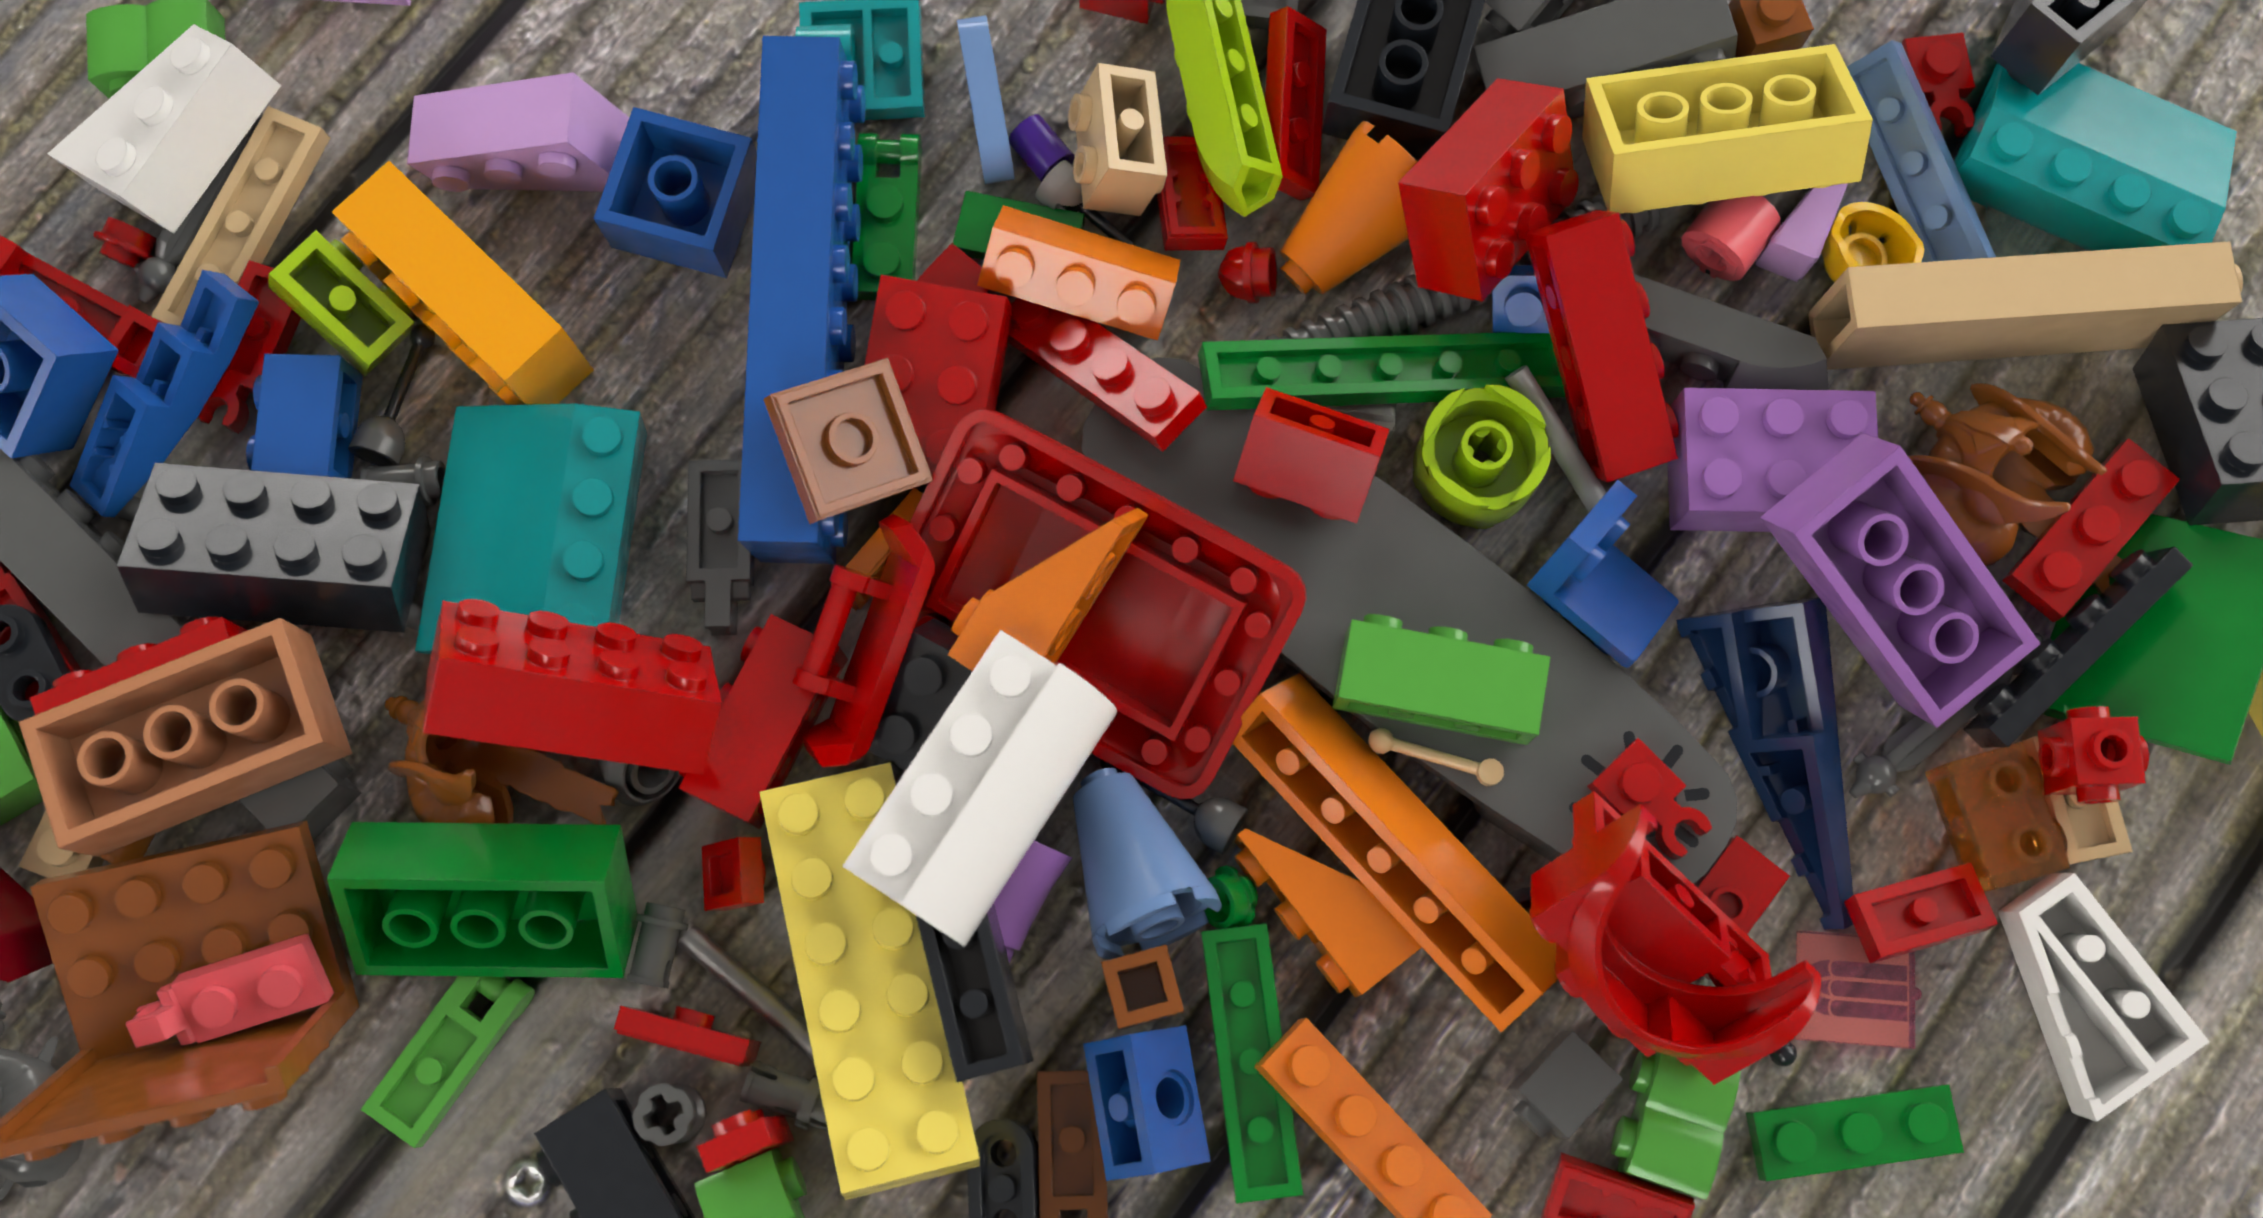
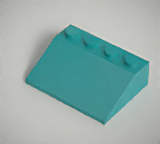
[1954,62,2237,251]
[415,403,647,654]

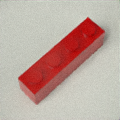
[1525,210,1679,483]

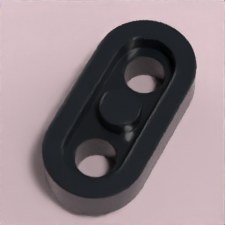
[0,604,71,722]
[967,1118,1040,1218]

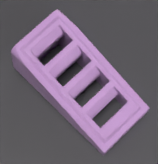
[1755,183,1848,282]

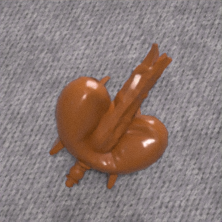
[1908,383,2122,595]
[384,696,619,825]

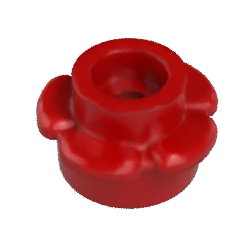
[93,217,157,269]

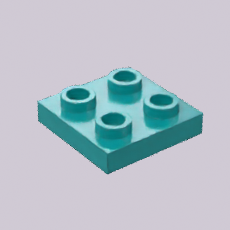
[795,0,925,120]

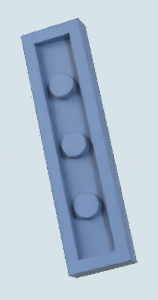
[1847,40,1996,262]

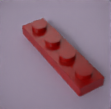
[1008,298,1207,452]

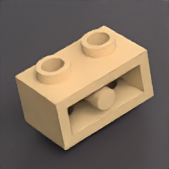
[1068,63,1167,216]

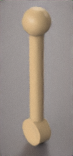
[1368,728,1504,786]

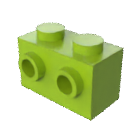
[268,230,414,377]

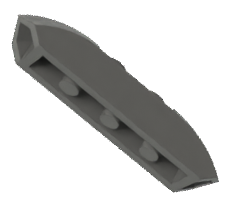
[1634,274,1829,390]

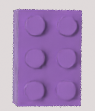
[1667,388,1878,532]

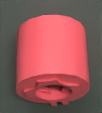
[1681,196,1781,281]

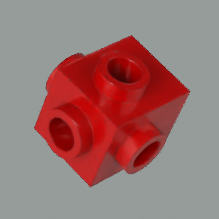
[2037,706,2149,804]

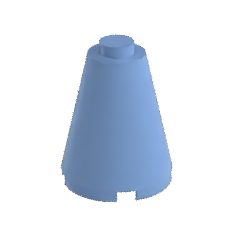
[1073,768,1222,959]

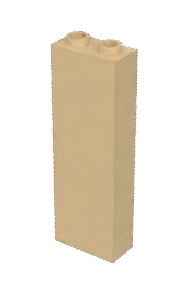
[1808,241,2243,370]

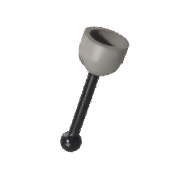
[1035,160,1137,246]

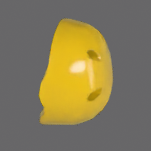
[1821,202,1924,283]

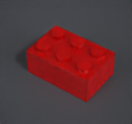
[1398,78,1579,302]
[864,274,1014,475]

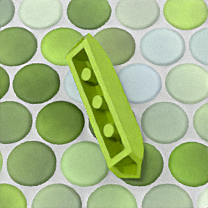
[1166,0,1283,217]

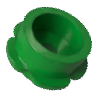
[1204,865,1258,929]

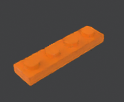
[1254,1018,1492,1218]

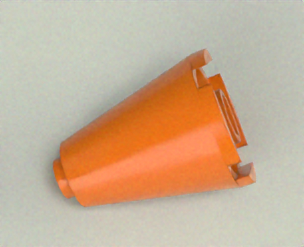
[1279,121,1417,295]

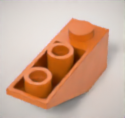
[1234,828,1422,997]

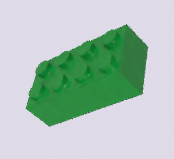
[327,822,638,978]

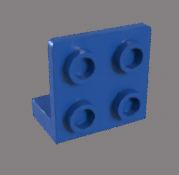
[1527,480,1679,668]

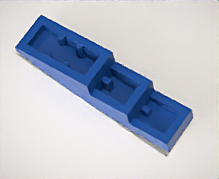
[69,270,259,517]

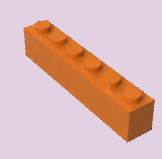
[1233,673,1558,1032]

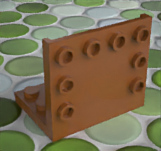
[0,820,360,1161]

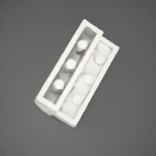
[843,630,1117,947]

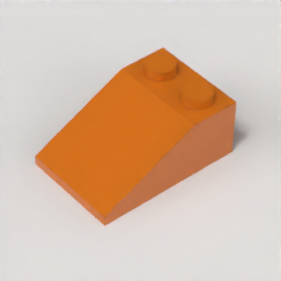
[948,508,1149,671]

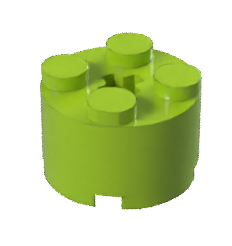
[1412,385,1551,529]

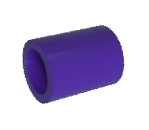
[1008,114,1075,182]

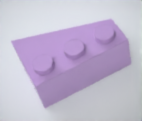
[407,72,629,192]

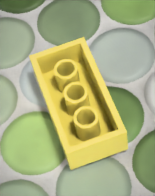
[1582,44,1873,214]

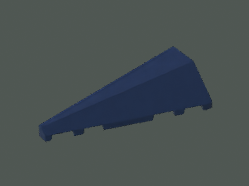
[1676,597,1853,930]

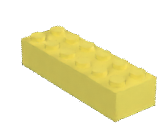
[759,762,980,1200]

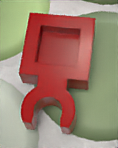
[1902,32,1975,138]
[1587,738,1712,860]

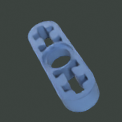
[957,15,1015,184]

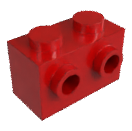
[1233,387,1390,524]

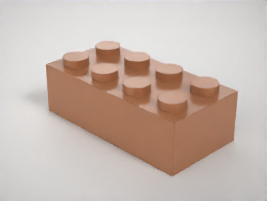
[19,618,352,857]

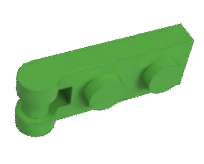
[360,976,535,1148]

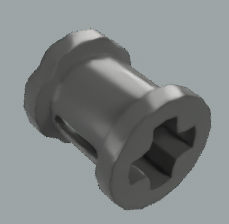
[632,1083,707,1146]

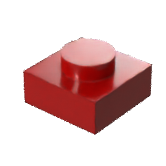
[701,837,766,911]

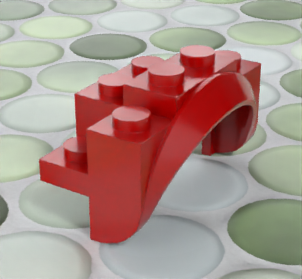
[1530,791,1822,1085]

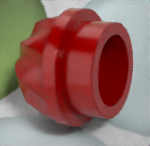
[1218,241,1277,304]

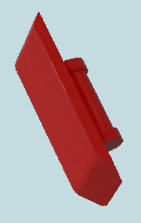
[792,513,935,767]

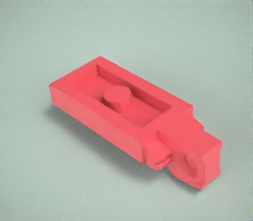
[125,934,334,1048]

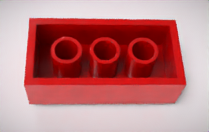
[422,599,722,775]

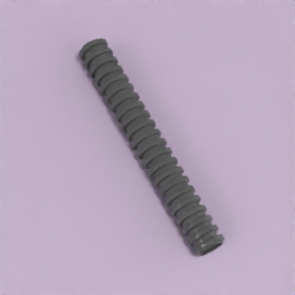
[1265,194,1660,340]

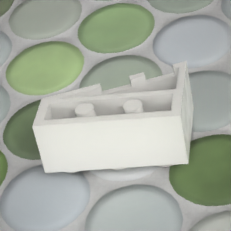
[47,24,281,234]

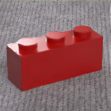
[679,614,848,830]

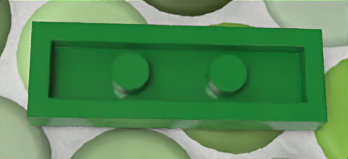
[1745,1084,1964,1181]

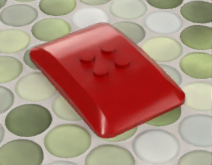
[872,409,1307,799]

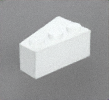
[1998,873,2210,1122]

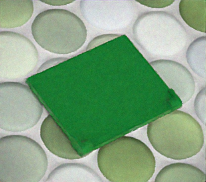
[2042,514,2263,765]

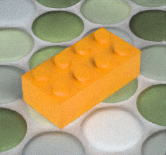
[332,161,594,405]

